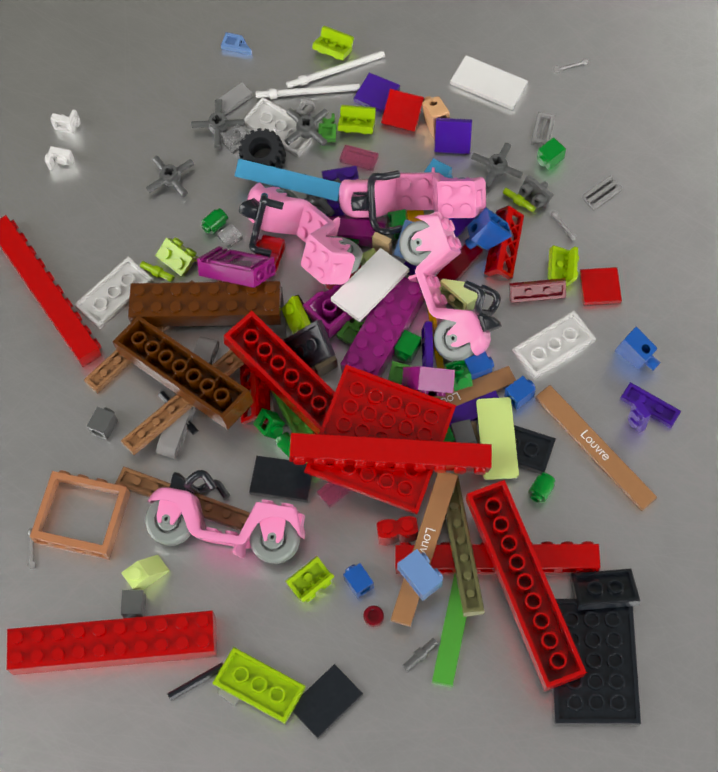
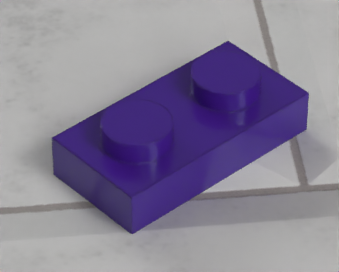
[321,166,359,182]
[628,399,651,433]

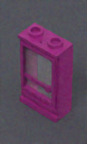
[197,246,276,287]

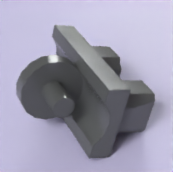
[518,175,554,209]

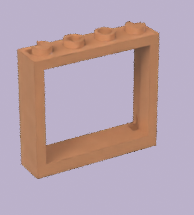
[30,470,131,560]

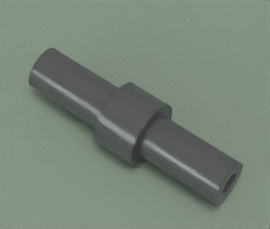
[402,638,438,671]

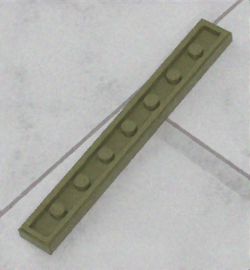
[445,473,485,617]

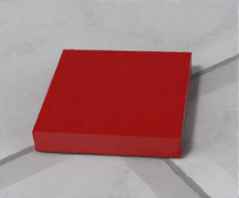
[381,89,425,132]
[579,267,622,305]

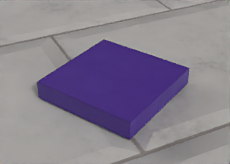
[353,72,400,114]
[435,118,472,154]

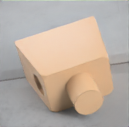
[422,96,450,141]

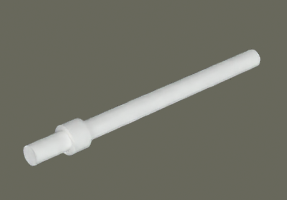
[286,51,385,89]
[255,84,360,99]

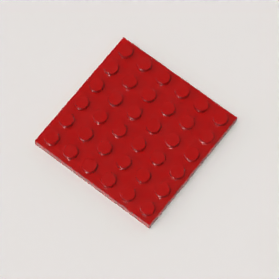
[304,364,456,515]

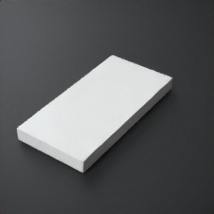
[450,55,528,110]
[244,97,318,158]
[331,248,409,322]
[74,257,154,329]
[512,311,597,380]

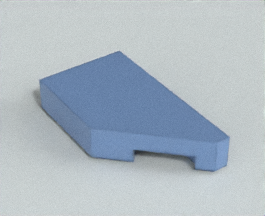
[221,32,252,55]

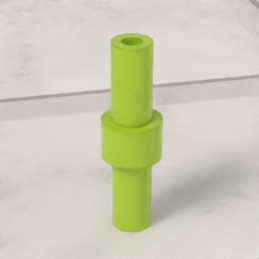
[503,187,536,212]
[140,261,175,282]

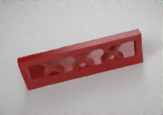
[484,205,524,280]
[240,364,270,424]

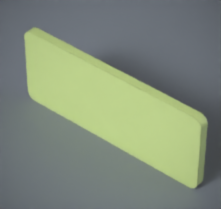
[476,397,519,480]

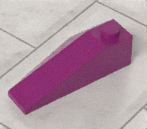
[328,215,388,248]
[303,283,352,339]

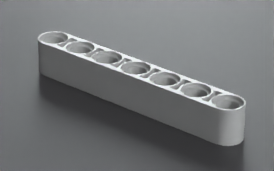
[156,336,219,459]

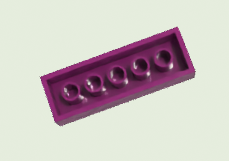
[340,277,425,377]

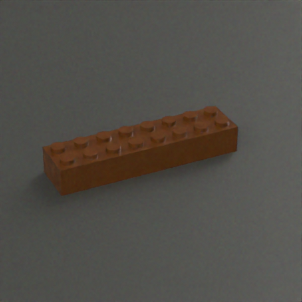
[128,281,282,327]
[113,315,254,430]

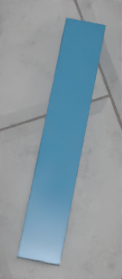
[235,159,341,201]

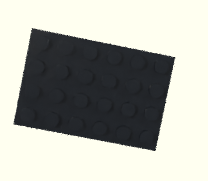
[553,599,641,725]

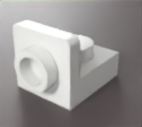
[50,110,80,134]
[45,146,75,170]

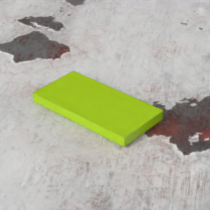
[212,647,306,724]

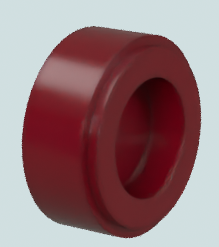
[363,605,384,627]

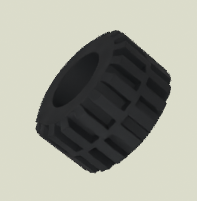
[238,128,286,169]

